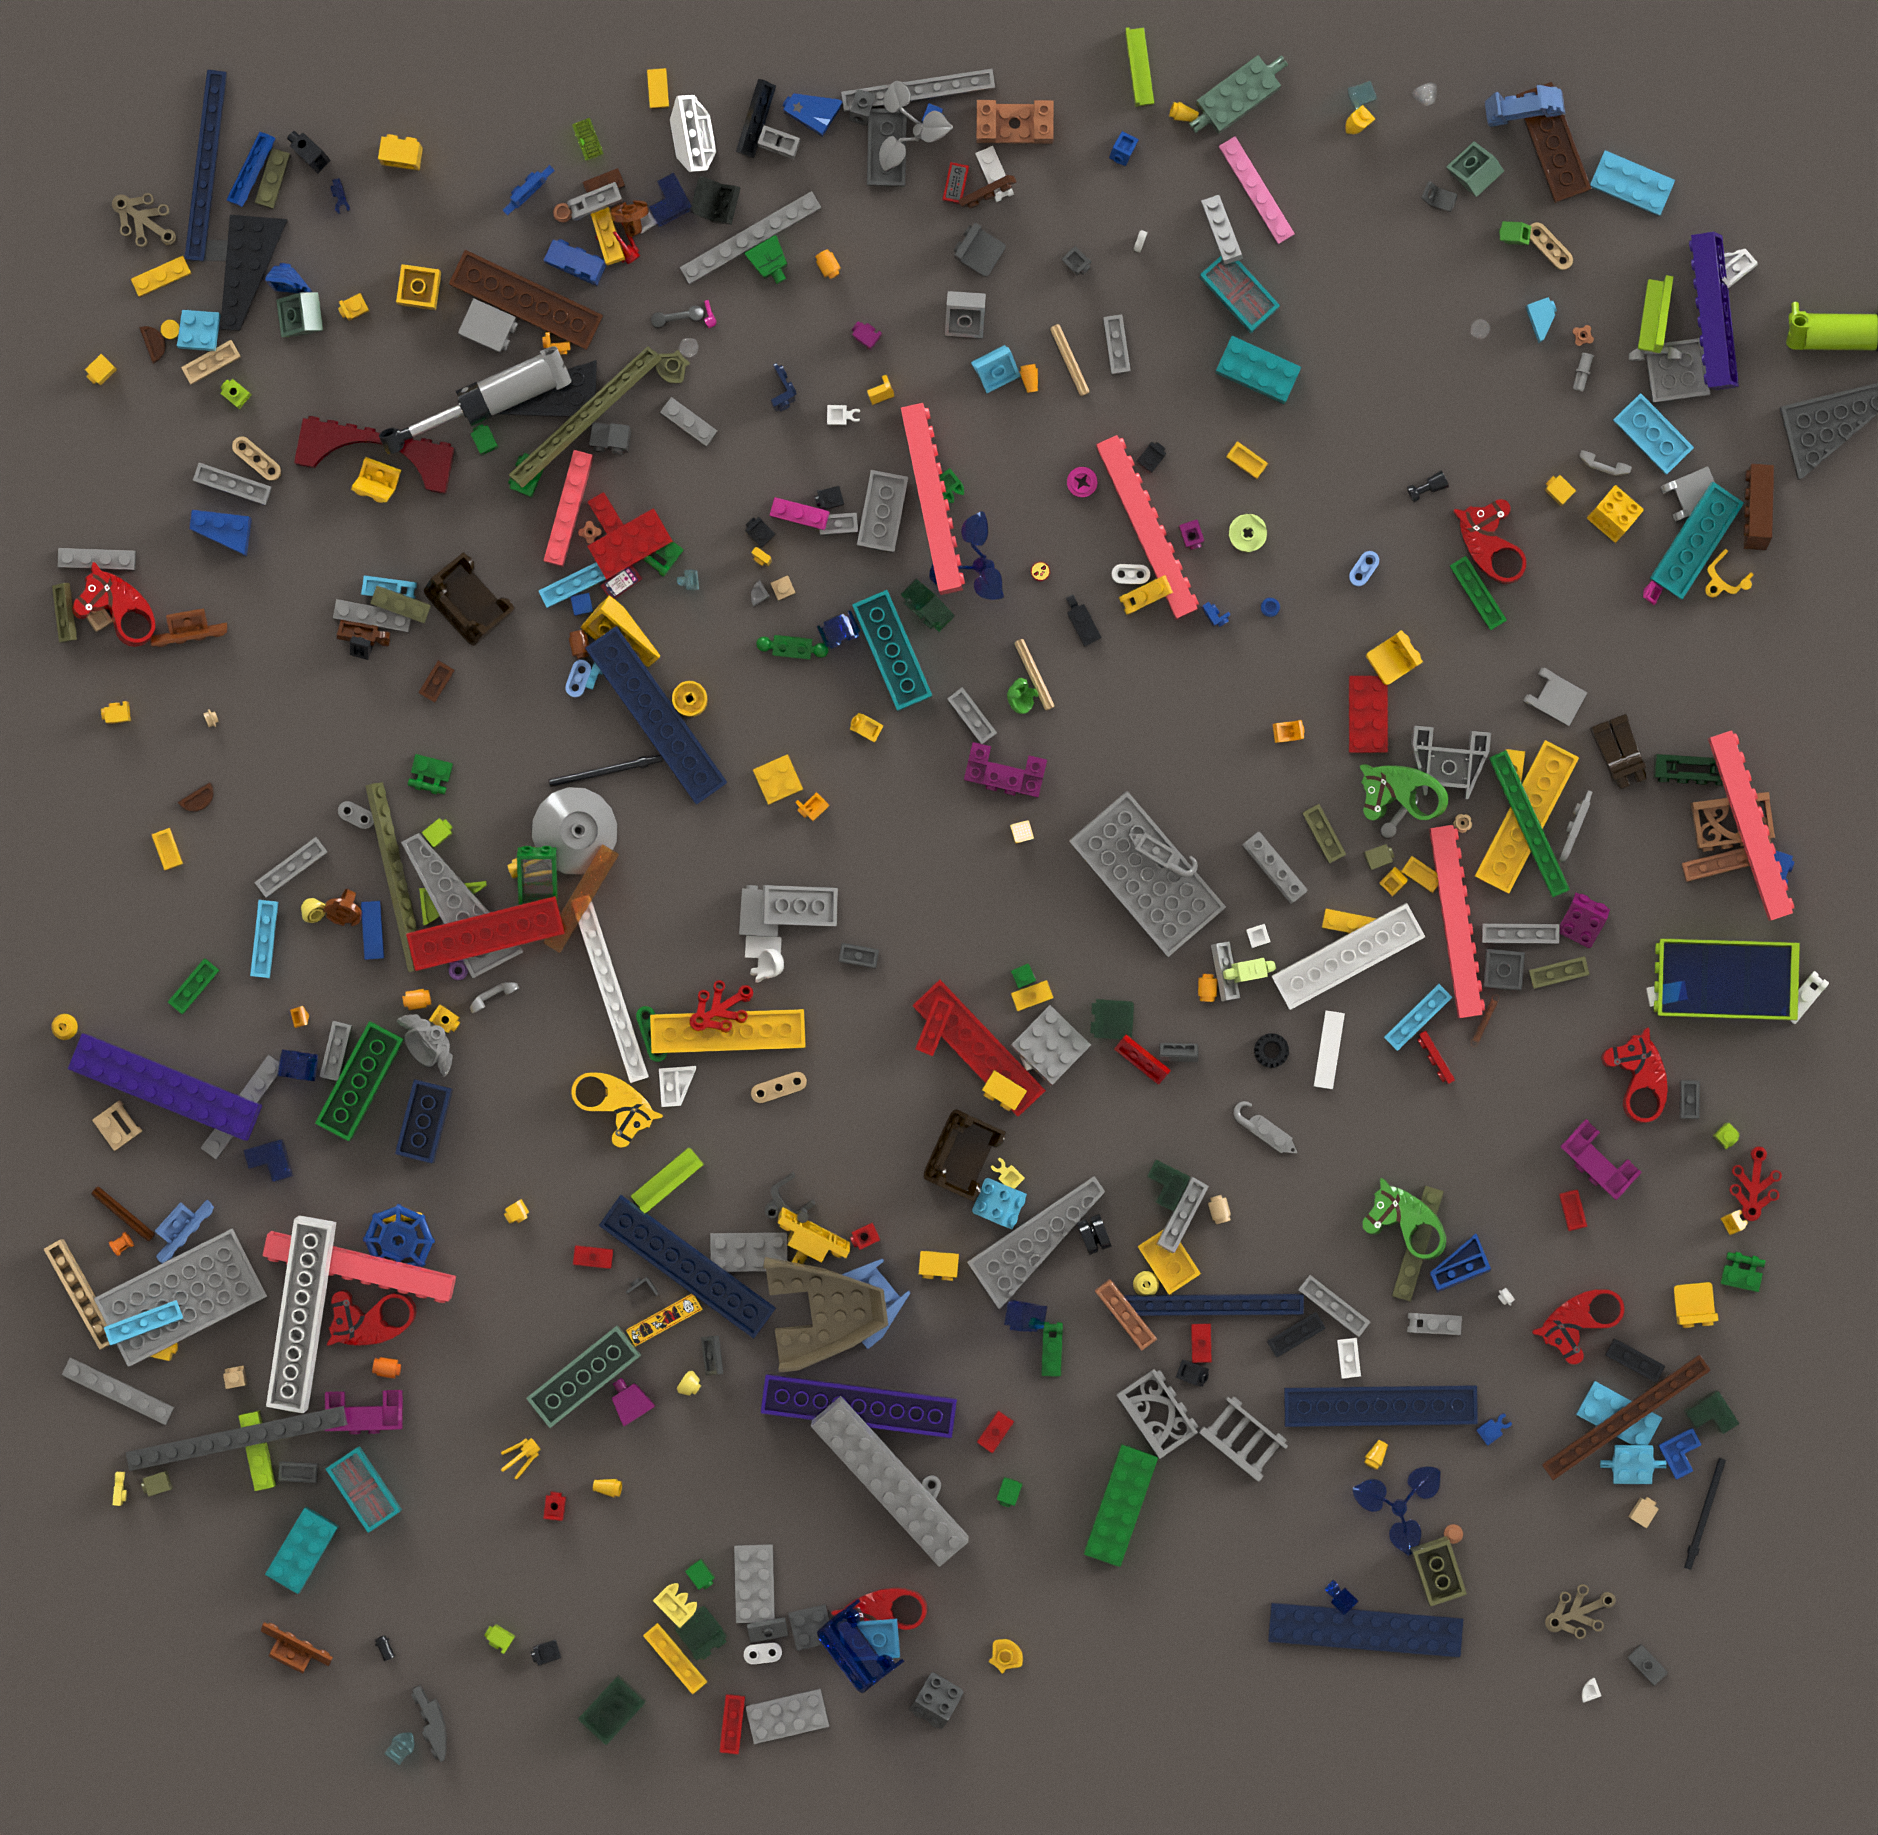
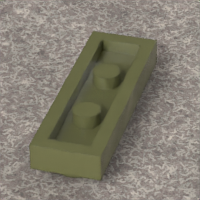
[255,148,291,209]
[52,583,77,643]
[370,585,431,623]
[1302,804,1346,864]
[1528,956,1590,989]

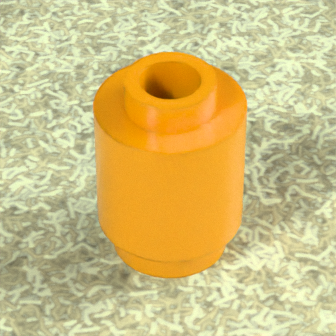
[815,249,841,279]
[1198,974,1218,1002]
[402,989,431,1010]

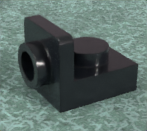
[1137,442,1167,473]
[814,486,844,510]
[745,517,776,548]
[350,636,374,660]
[1176,1359,1209,1387]
[531,1639,562,1666]

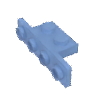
[155,1200,214,1264]

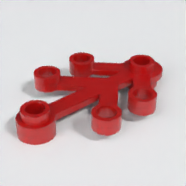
[689,980,753,1033]
[1729,1147,1782,1221]

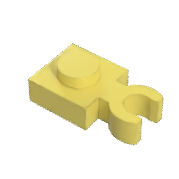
[991,1158,1025,1189]
[113,1471,127,1506]

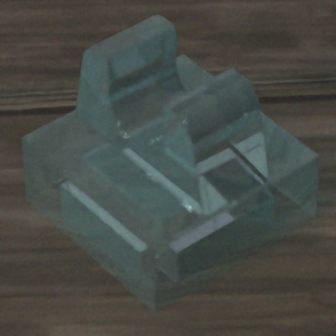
[677,569,699,590]

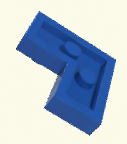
[1658,1428,1701,1480]

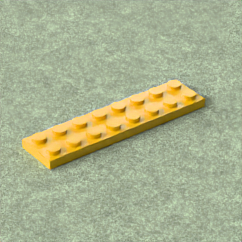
[1475,740,1579,894]
[650,1009,805,1053]

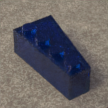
[1004,1299,1048,1332]

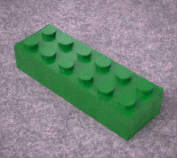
[315,1021,405,1141]
[1083,1444,1158,1567]

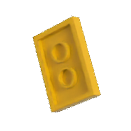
[1137,1229,1201,1295]

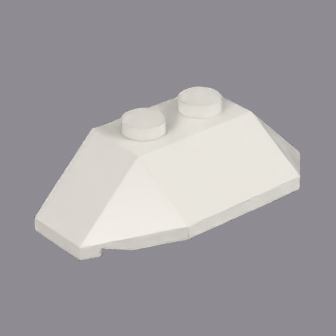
[670,95,716,172]

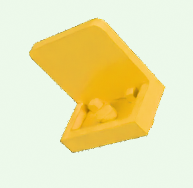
[351,457,402,503]
[1366,630,1423,685]
[1674,1282,1718,1328]

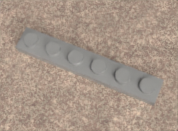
[201,1055,284,1159]
[62,1357,175,1425]

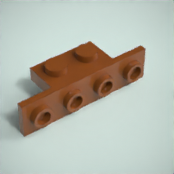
[151,608,228,647]
[261,1622,333,1674]

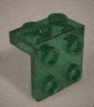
[1090,999,1134,1039]
[675,1606,728,1661]

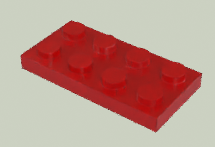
[587,508,673,580]
[1349,676,1388,753]

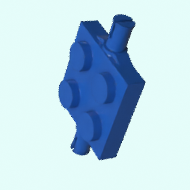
[503,165,555,216]

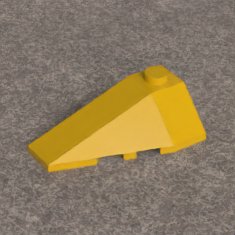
[580,595,660,667]

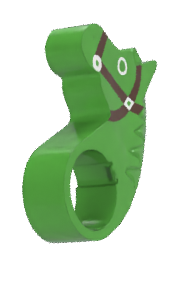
[1360,764,1448,820]
[1363,1178,1446,1260]

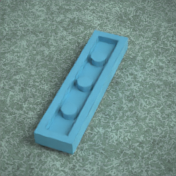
[538,562,606,608]
[250,900,279,978]
[1384,984,1452,1051]
[104,1300,184,1346]

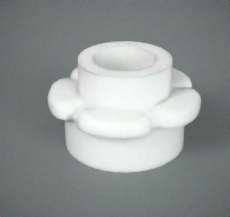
[1498,1288,1515,1306]

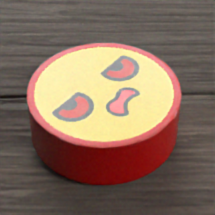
[1031,562,1050,581]

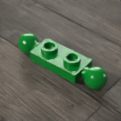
[756,635,829,659]

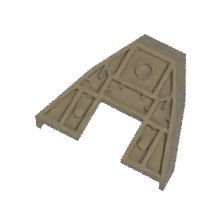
[763,1257,888,1372]

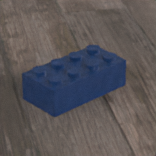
[395,1079,453,1163]

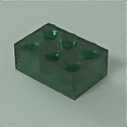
[578,1674,647,1745]

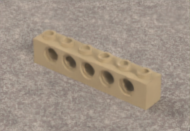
[44,1239,110,1350]

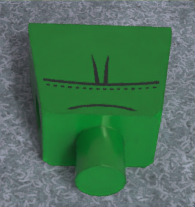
[744,235,787,284]

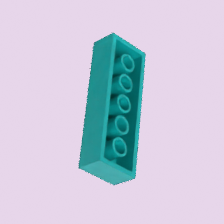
[852,590,933,712]

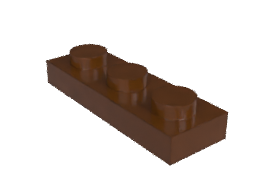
[959,175,1017,209]

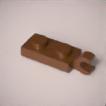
[337,620,390,646]

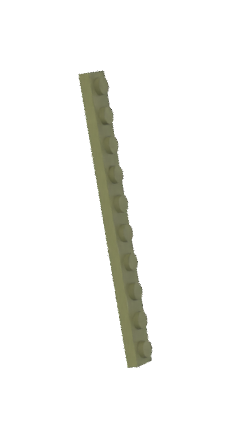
[509,346,661,488]
[365,782,423,972]

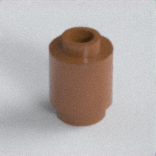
[568,630,590,659]

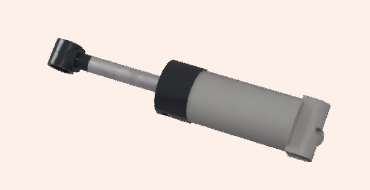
[379,346,571,454]

